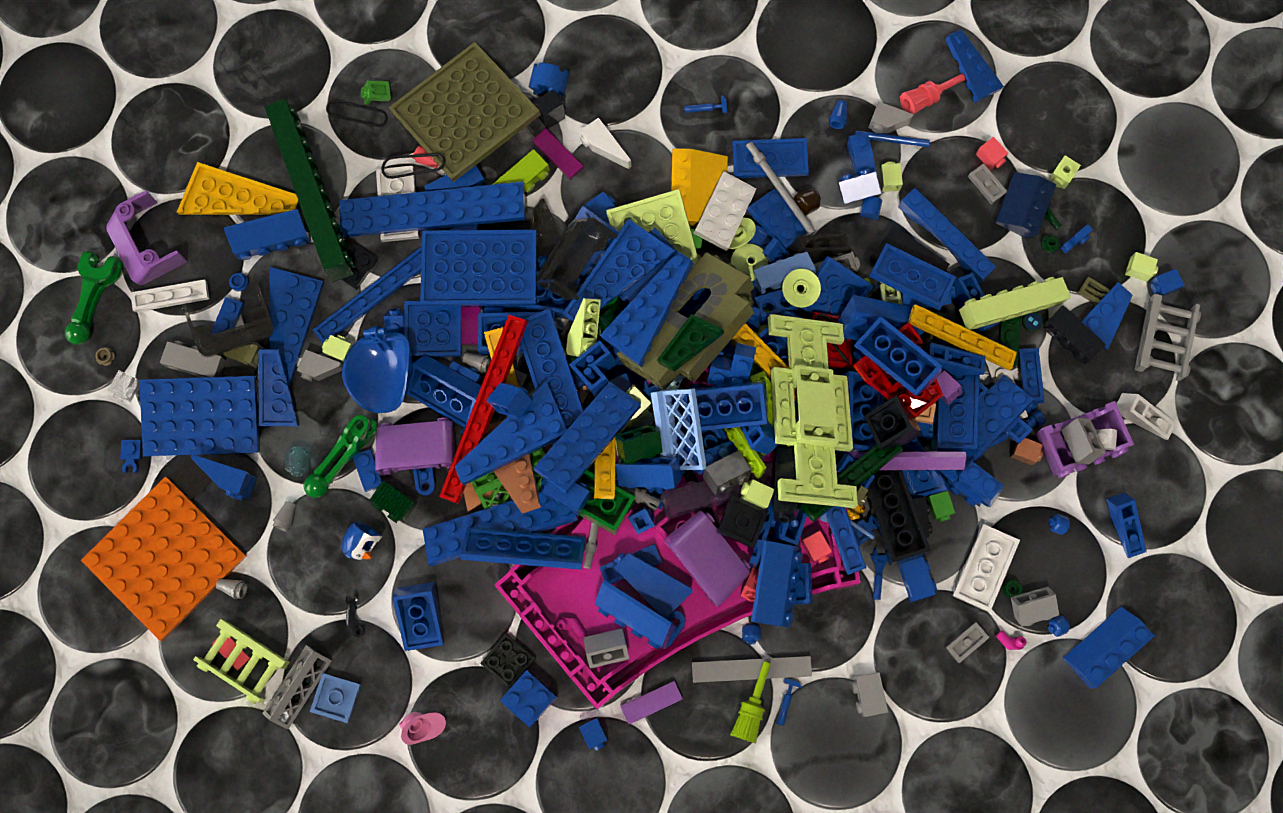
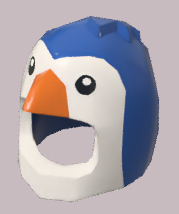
[341,521,383,560]

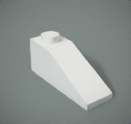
[580,118,631,169]
[1116,393,1176,440]

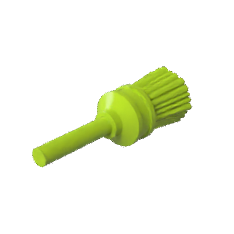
[730,661,771,744]

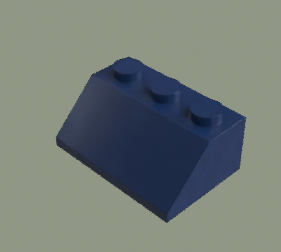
[995,172,1056,239]

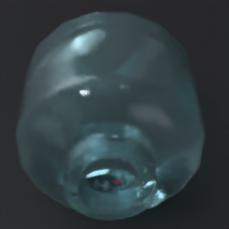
[284,446,310,477]

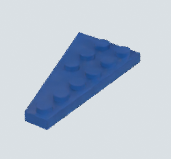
[562,219,676,322]
[600,251,693,368]
[270,267,324,389]
[455,381,568,485]

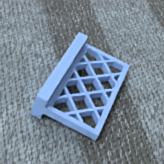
[651,388,707,470]

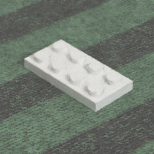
[376,166,419,242]
[693,171,756,251]
[952,524,1020,612]

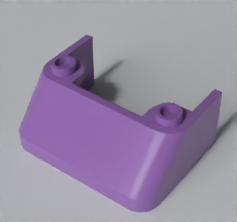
[106,190,187,285]

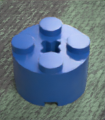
[529,63,570,97]

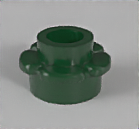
[1041,235,1060,253]
[1003,579,1022,598]

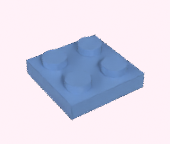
[310,673,361,723]

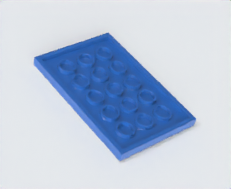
[420,230,537,306]
[139,376,260,456]

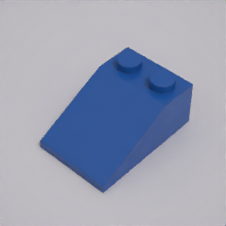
[191,455,257,501]
[392,582,444,651]

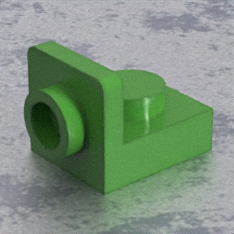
[361,80,391,105]

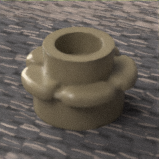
[95,347,115,366]

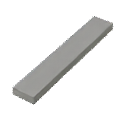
[692,656,812,683]

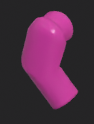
[556,617,586,639]
[996,630,1027,650]

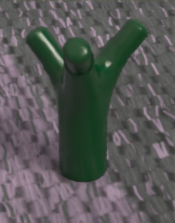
[1044,206,1062,230]

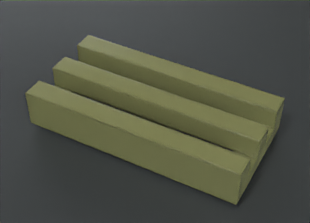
[1077,276,1110,305]

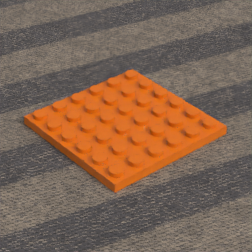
[81,476,247,641]

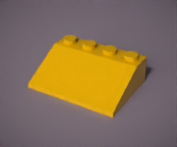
[671,149,728,228]

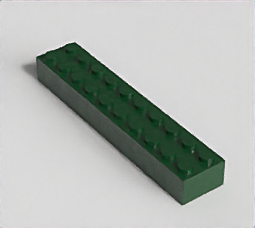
[264,99,355,283]

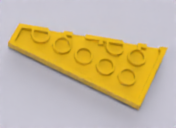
[177,162,299,215]

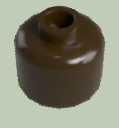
[793,188,821,216]

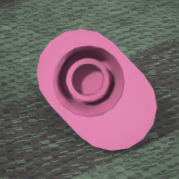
[399,712,446,745]

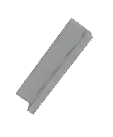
[262,645,331,729]

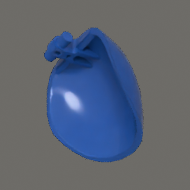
[342,326,413,413]

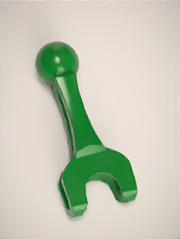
[65,251,123,345]
[303,415,378,498]

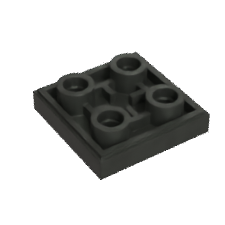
[480,633,536,689]

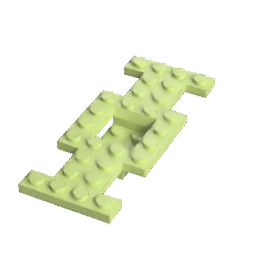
[768,314,858,508]

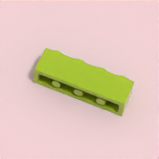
[492,149,550,192]

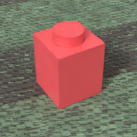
[976,137,1008,171]
[801,531,832,564]

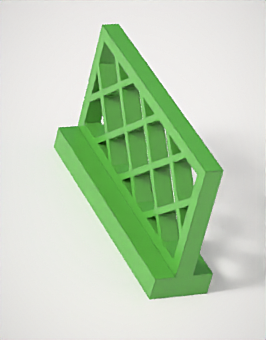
[472,448,545,509]

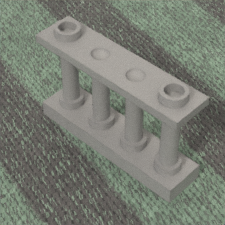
[1134,294,1201,381]

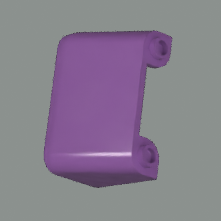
[375,418,456,476]
[663,511,751,607]

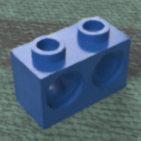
[753,289,798,325]

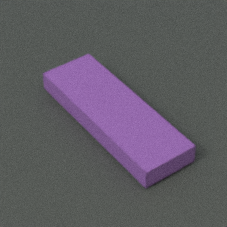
[620,681,682,725]

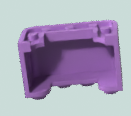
[1035,401,1134,479]

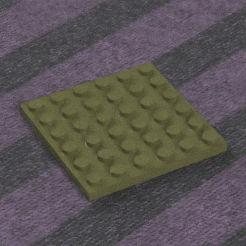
[389,42,541,183]

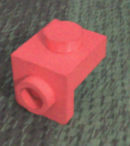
[741,568,759,602]

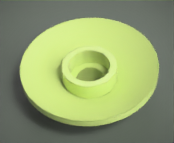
[728,218,756,249]
[731,244,768,281]
[782,269,821,308]

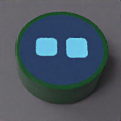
[1022,312,1043,332]

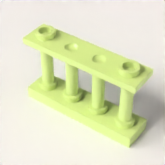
[193,619,290,704]

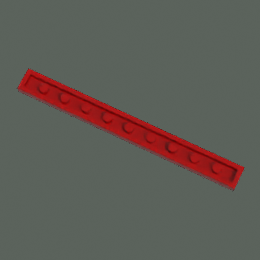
[439,315,528,504]

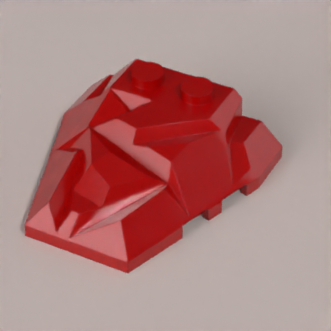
[853,322,943,418]

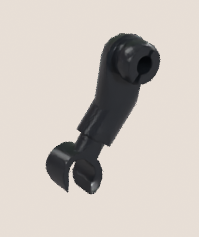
[345,594,365,638]

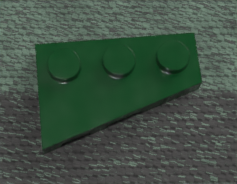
[657,314,724,372]

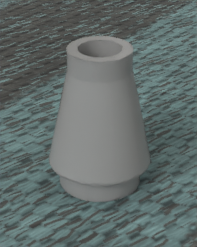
[463,352,491,373]
[273,501,296,531]
[216,578,248,599]

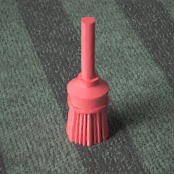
[899,74,966,115]

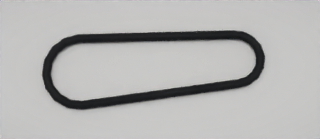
[381,153,445,179]

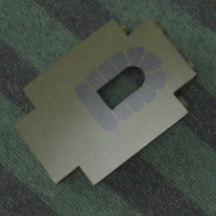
[617,252,754,390]

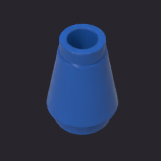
[829,100,847,129]

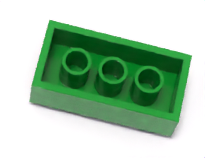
[576,470,635,536]

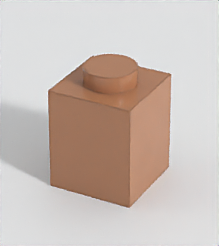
[1010,438,1043,465]

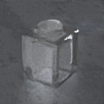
[108,370,139,402]

